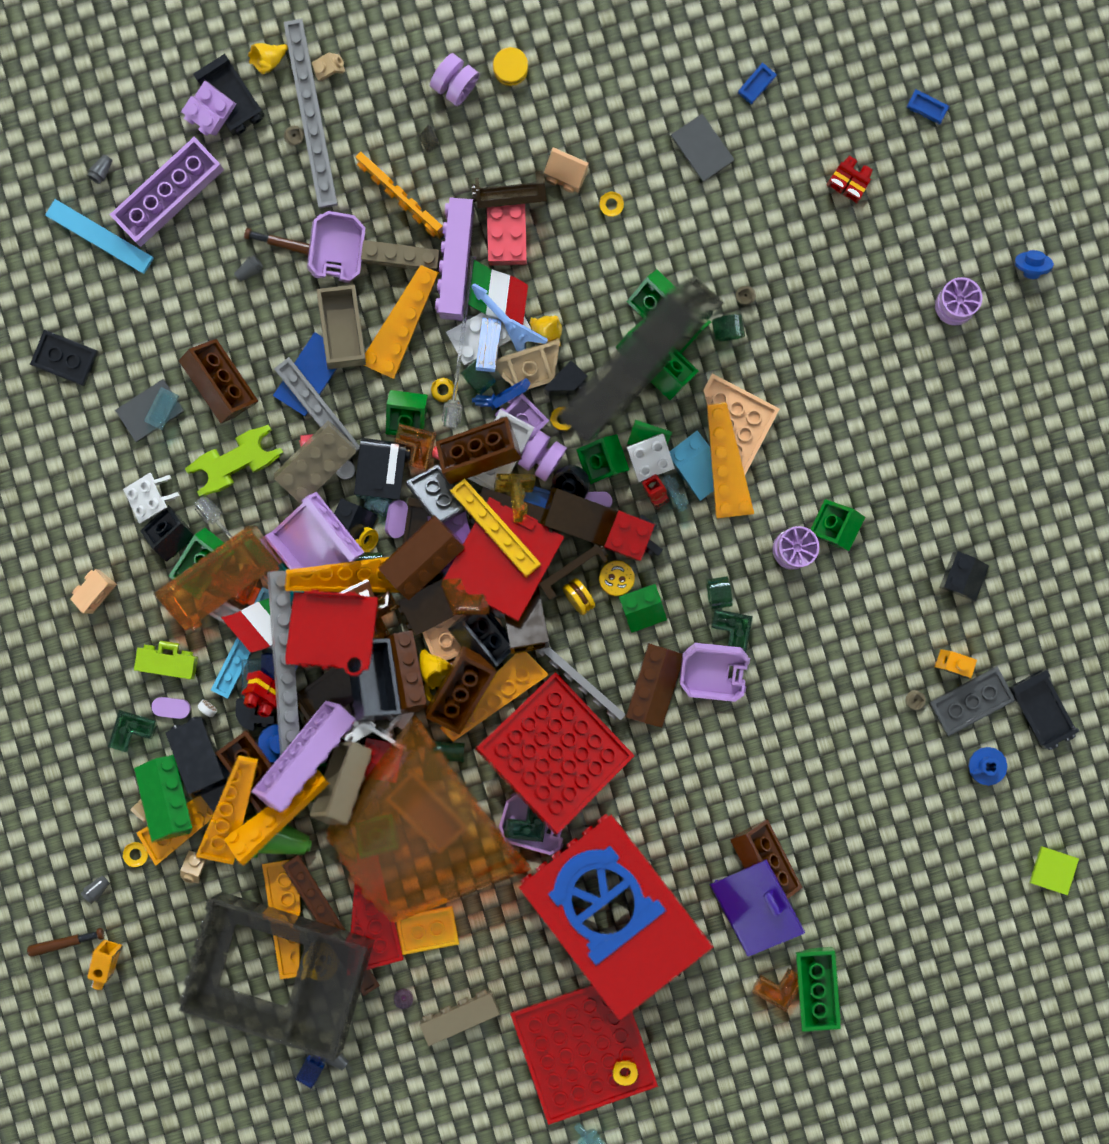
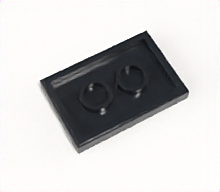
[30,330,99,386]

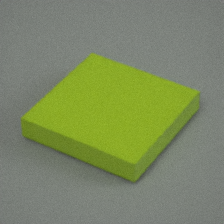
[1029,846,1079,895]

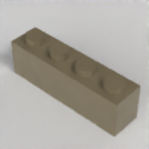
[361,240,441,272]
[419,989,500,1046]

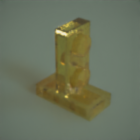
[494,474,536,522]

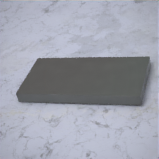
[929,666,1016,737]

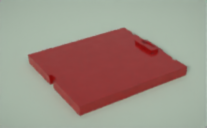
[443,497,564,622]

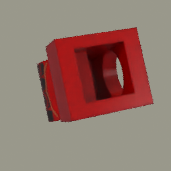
[641,474,670,509]

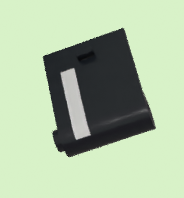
[354,438,411,500]

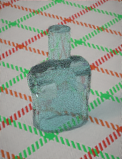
[356,495,393,516]
[574,1123,606,1144]

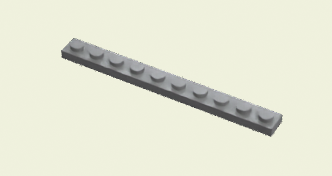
[283,19,338,209]
[267,571,300,756]
[478,598,626,720]

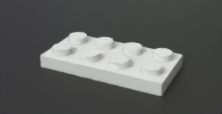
[446,313,531,366]
[468,409,534,492]

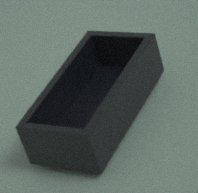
[348,638,401,722]

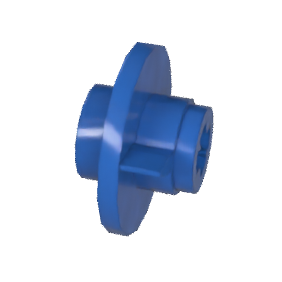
[1014,250,1054,279]
[257,724,280,763]
[968,747,1008,786]

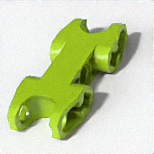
[185,425,284,497]

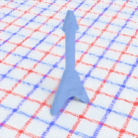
[471,284,548,352]

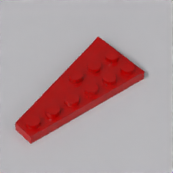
[347,851,404,975]

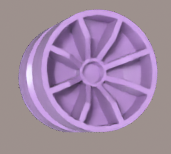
[430,53,480,106]
[935,277,982,325]
[518,430,567,482]
[773,526,819,570]

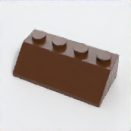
[179,339,258,424]
[436,417,522,484]
[378,515,465,601]
[384,630,427,715]
[625,643,683,728]
[425,646,497,735]
[216,730,273,812]
[730,819,802,899]

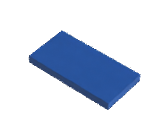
[273,332,337,417]

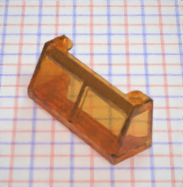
[154,525,282,631]

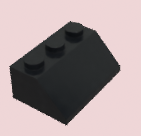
[448,601,511,668]

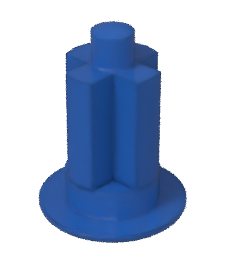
[472,393,496,410]

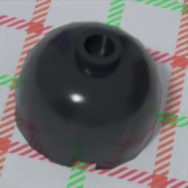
[551,465,591,499]

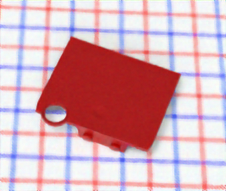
[285,589,378,676]

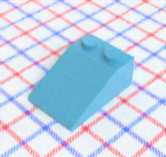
[669,430,714,501]

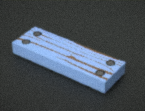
[476,318,502,372]

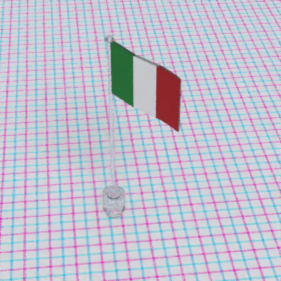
[442,256,528,429]
[194,495,292,653]

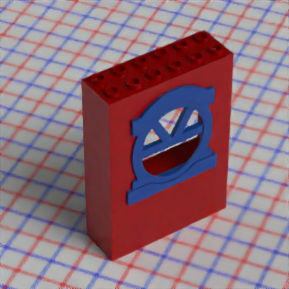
[519,814,713,1021]

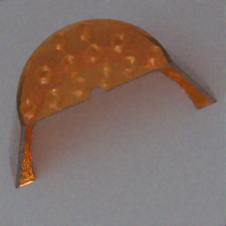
[326,715,531,922]

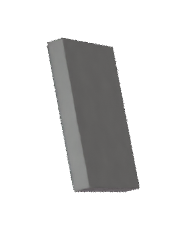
[671,114,734,182]
[115,379,185,442]
[406,464,466,523]

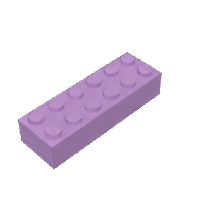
[109,137,224,247]
[435,197,474,321]
[251,701,356,812]

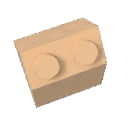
[544,147,588,193]
[70,569,117,614]

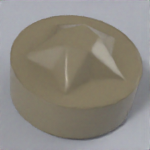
[284,126,304,146]
[736,286,756,305]
[905,690,926,710]

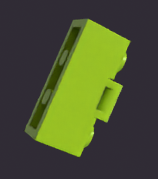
[134,641,198,679]

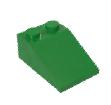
[169,528,235,600]

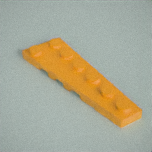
[356,151,444,239]
[706,402,754,518]
[440,652,549,742]
[196,755,258,865]
[262,857,301,979]

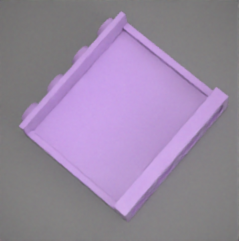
[264,492,364,592]

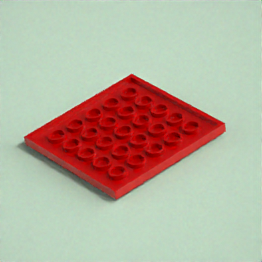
[475,672,635,835]
[510,984,658,1125]

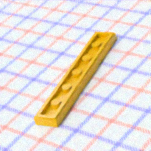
[450,478,541,577]

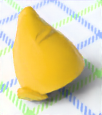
[248,43,288,75]
[530,315,562,347]
[419,649,451,689]

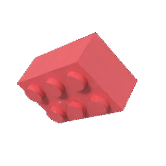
[487,204,527,266]

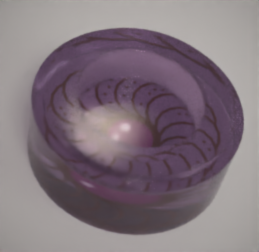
[394,988,413,1009]

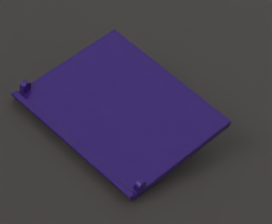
[709,860,805,957]

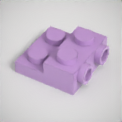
[181,81,236,136]
[495,393,549,444]

